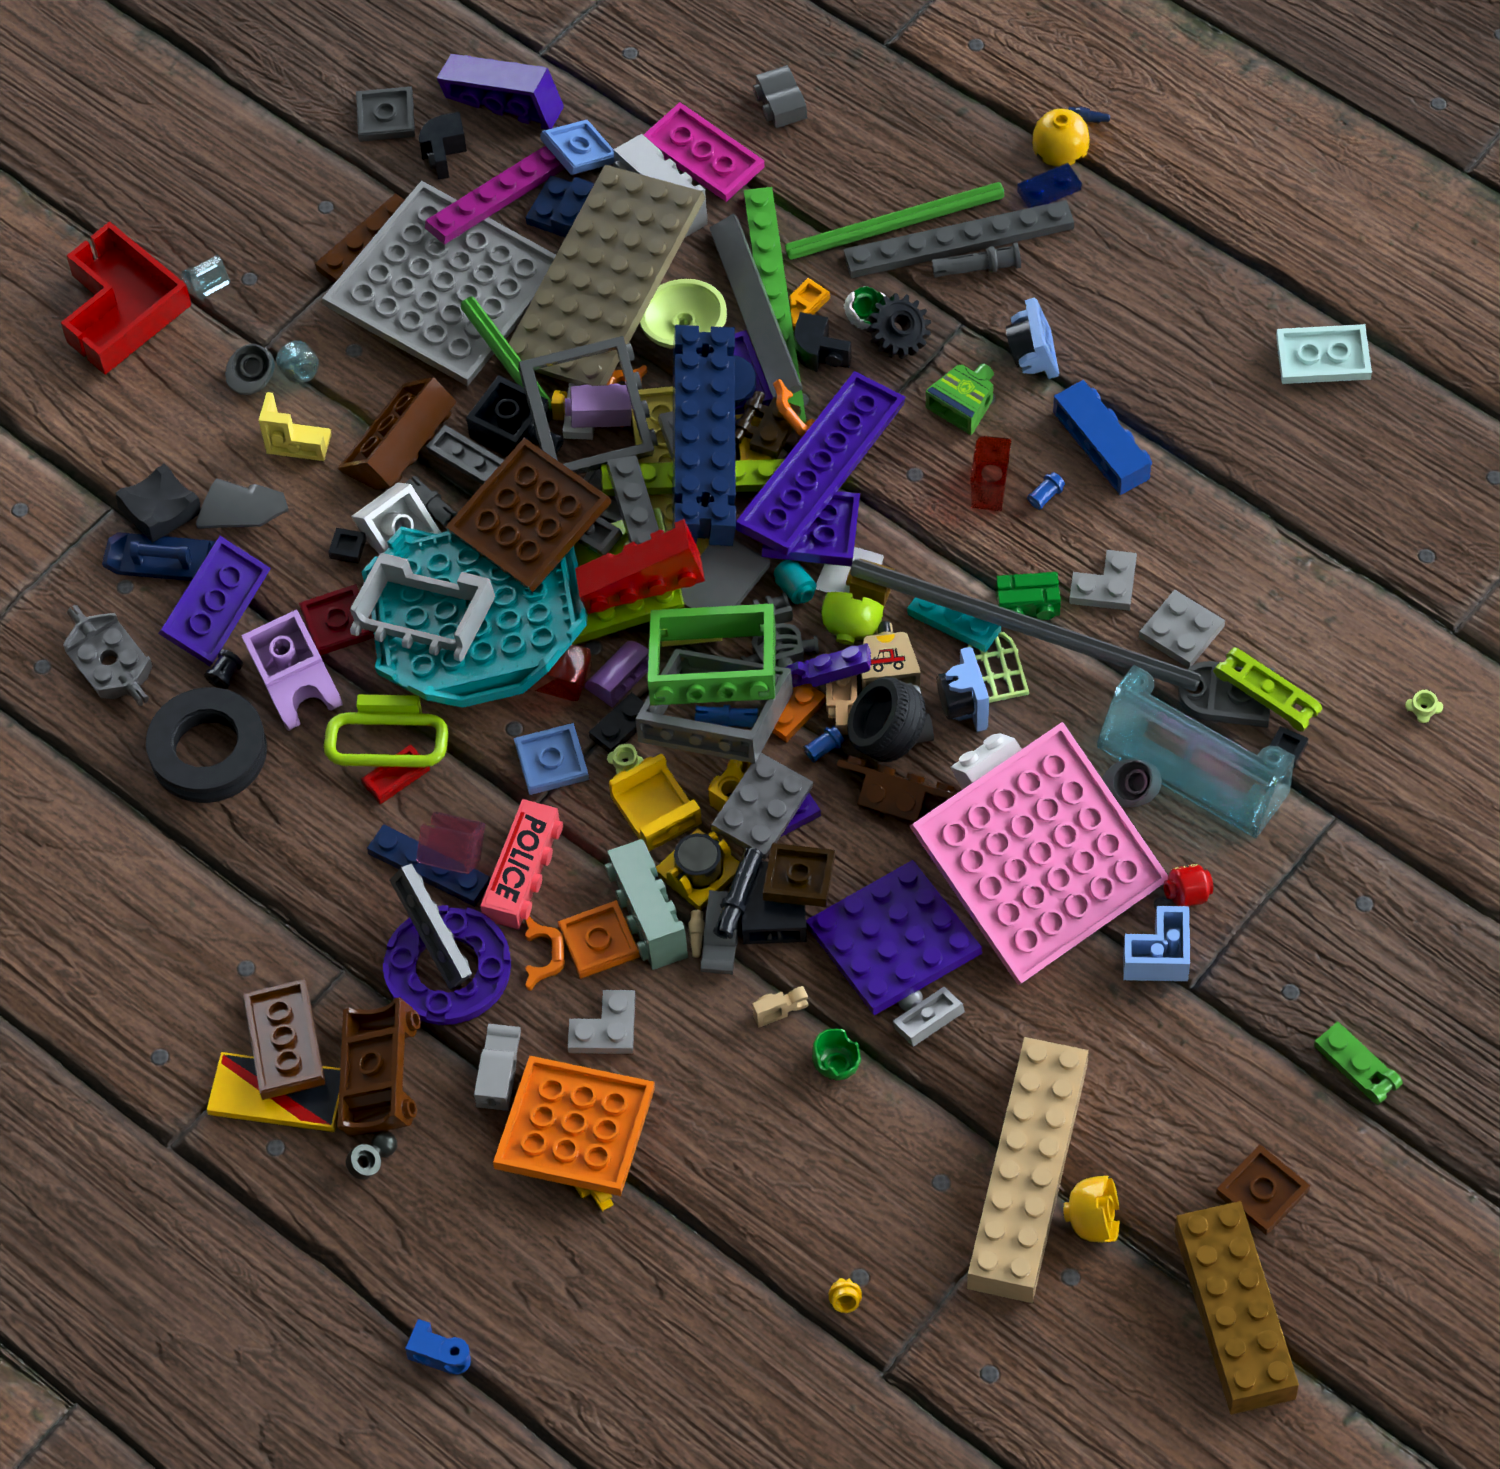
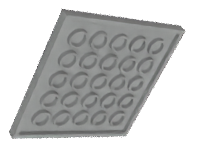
[322,180,556,386]

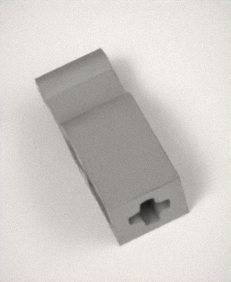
[474,1024,521,1111]

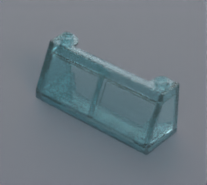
[1097,665,1295,838]

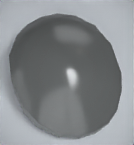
[225,344,275,395]
[1102,759,1162,808]

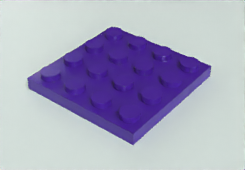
[806,860,982,1015]

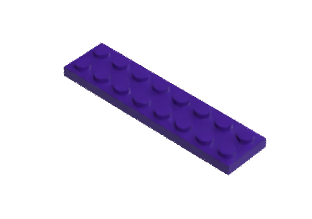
[735,371,906,556]

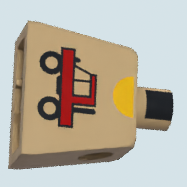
[862,621,920,690]

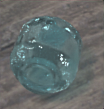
[276,340,319,384]

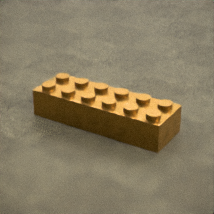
[1174,1201,1299,1415]

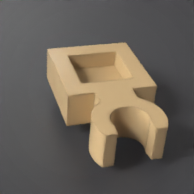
[752,986,809,1028]

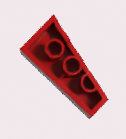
[575,519,705,614]

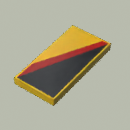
[207,1052,340,1132]

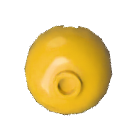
[1032,109,1090,167]
[1063,1176,1120,1242]

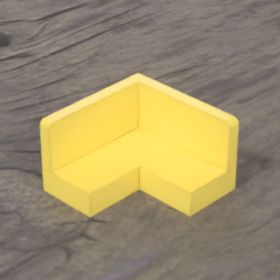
[259,392,332,461]

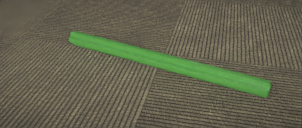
[785,182,1004,260]

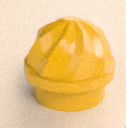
[828,1278,862,1313]

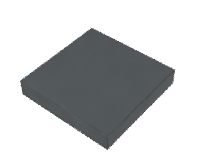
[356,86,415,142]

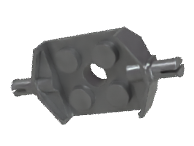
[63,605,152,706]

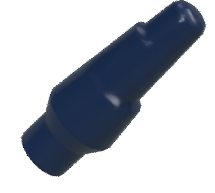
[1068,106,1110,123]

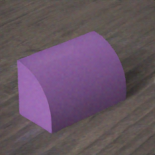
[585,641,649,708]

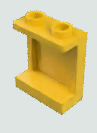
[609,753,702,851]

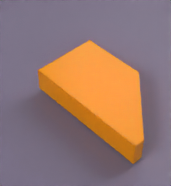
[789,278,830,331]

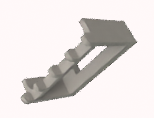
[350,553,496,662]

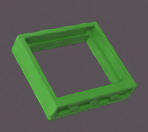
[648,604,776,706]

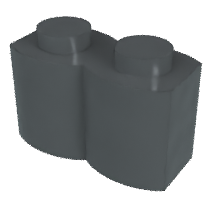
[753,65,807,128]

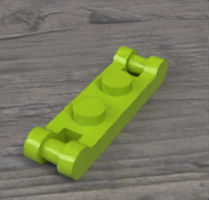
[1213,647,1322,732]

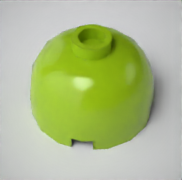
[821,592,884,645]

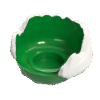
[844,286,886,330]

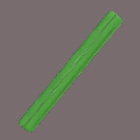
[460,296,552,412]

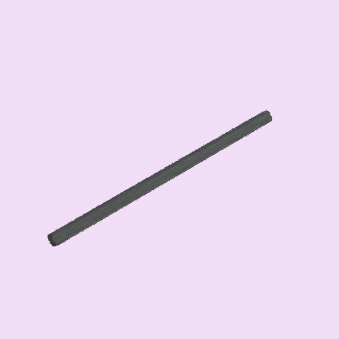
[850,559,1201,691]

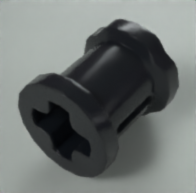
[204,649,243,689]

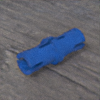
[695,704,758,727]

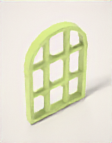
[968,631,1029,703]

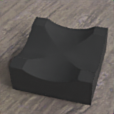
[115,464,201,543]

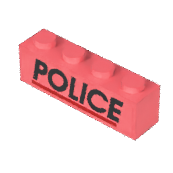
[480,799,563,930]

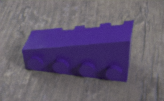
[437,54,564,130]

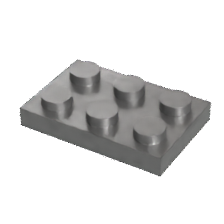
[711,753,813,860]

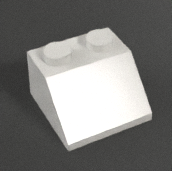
[351,483,441,554]

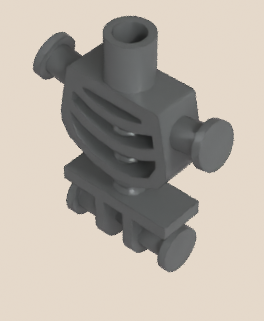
[740,592,819,668]

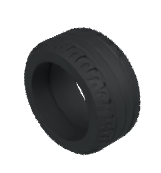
[848,677,926,762]

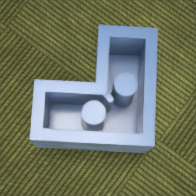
[1123,906,1190,981]

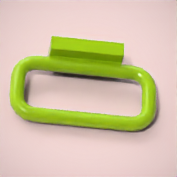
[324,694,448,767]

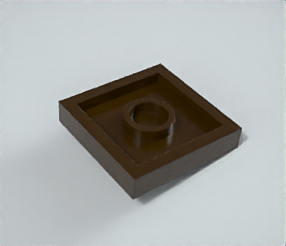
[763,843,835,907]

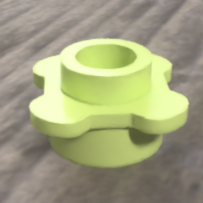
[1405,690,1443,723]
[607,744,643,774]

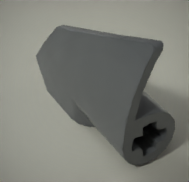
[196,479,289,529]

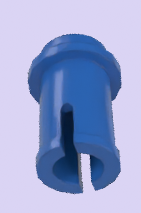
[1027,472,1065,510]
[803,726,844,763]

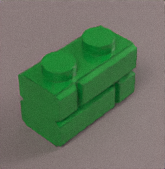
[996,572,1061,620]

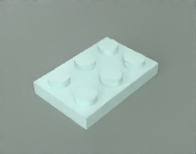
[1276,324,1372,384]

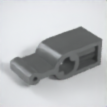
[700,890,741,975]

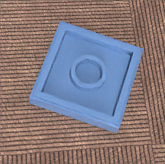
[540,120,615,175]
[514,723,589,795]

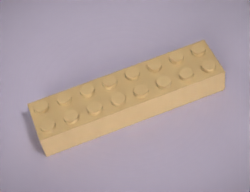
[967,1037,1088,1303]

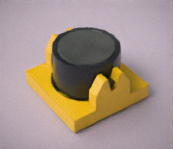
[656,828,740,911]

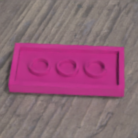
[644,102,764,202]

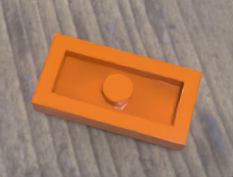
[772,684,826,743]

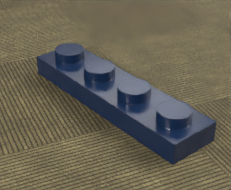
[367,824,491,907]

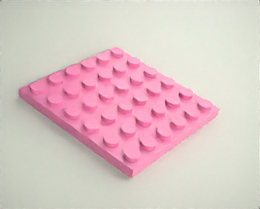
[910,722,1168,985]

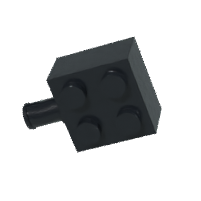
[466,375,564,456]

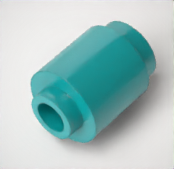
[773,560,817,604]

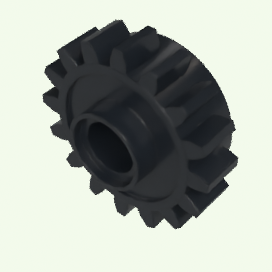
[866,293,931,359]

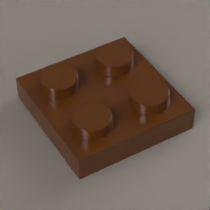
[1216,1144,1311,1235]

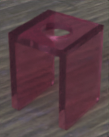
[416,812,486,874]

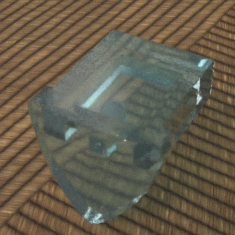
[181,255,231,300]

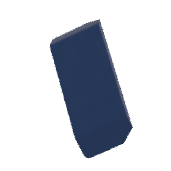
[102,532,216,581]

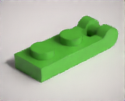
[1314,1022,1403,1105]

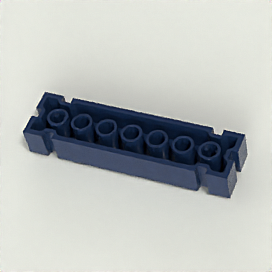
[672,325,736,546]

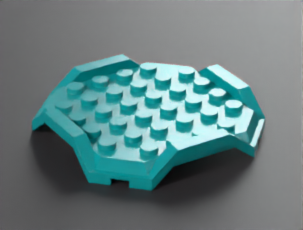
[362,526,588,707]

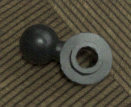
[346,1131,397,1179]

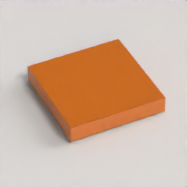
[558,900,640,979]

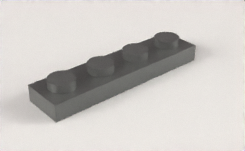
[607,455,659,545]
[389,863,472,990]

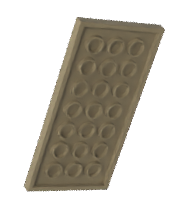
[509,165,706,386]

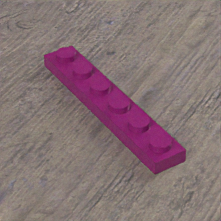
[424,145,566,245]

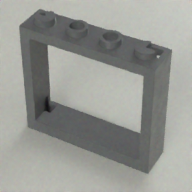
[518,336,658,475]
[635,649,793,763]

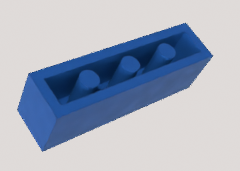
[1053,380,1152,495]

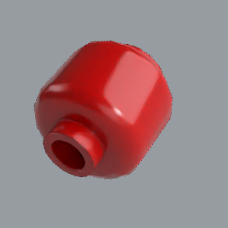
[1164,864,1214,907]

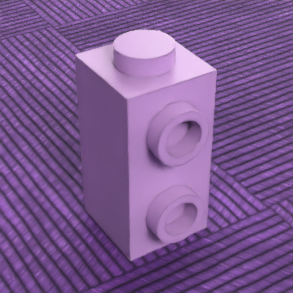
[565,384,632,428]

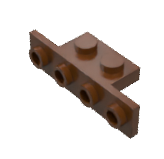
[837,755,957,822]

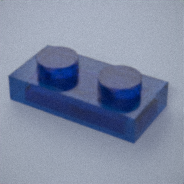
[1017,163,1082,208]

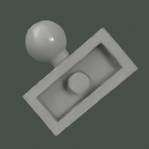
[893,987,965,1047]

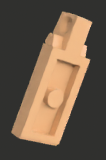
[826,675,857,735]

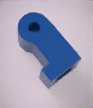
[405,1319,471,1375]

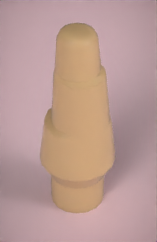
[688,910,705,958]

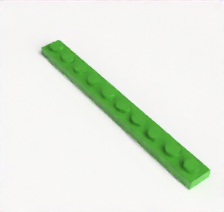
[744,187,806,430]

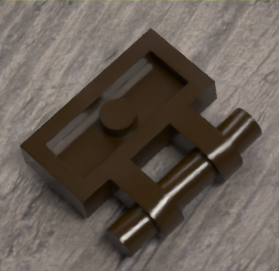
[735,391,801,459]

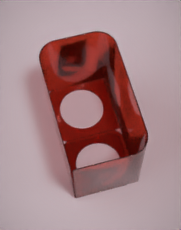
[970,436,1012,511]
[535,644,592,701]

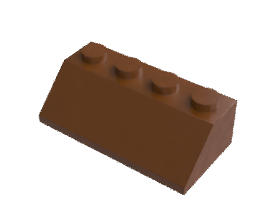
[338,377,457,490]

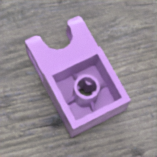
[241,609,343,731]

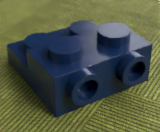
[525,175,594,238]

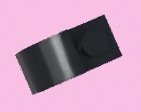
[419,112,467,180]
[795,312,852,372]

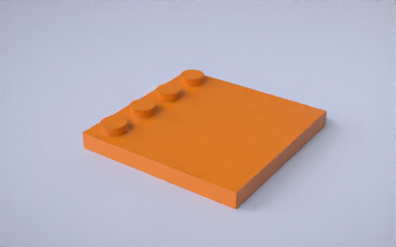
[493,1055,655,1196]

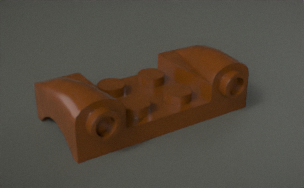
[337,997,421,1137]

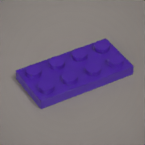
[158,536,271,666]

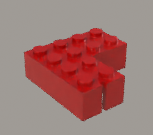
[61,221,192,375]

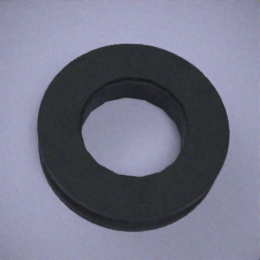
[146,687,267,803]

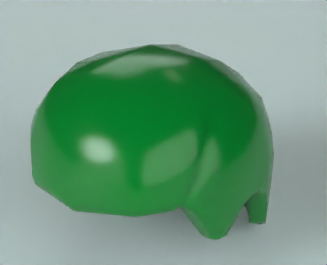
[812,1029,861,1081]

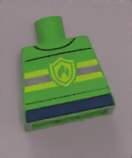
[926,363,994,435]

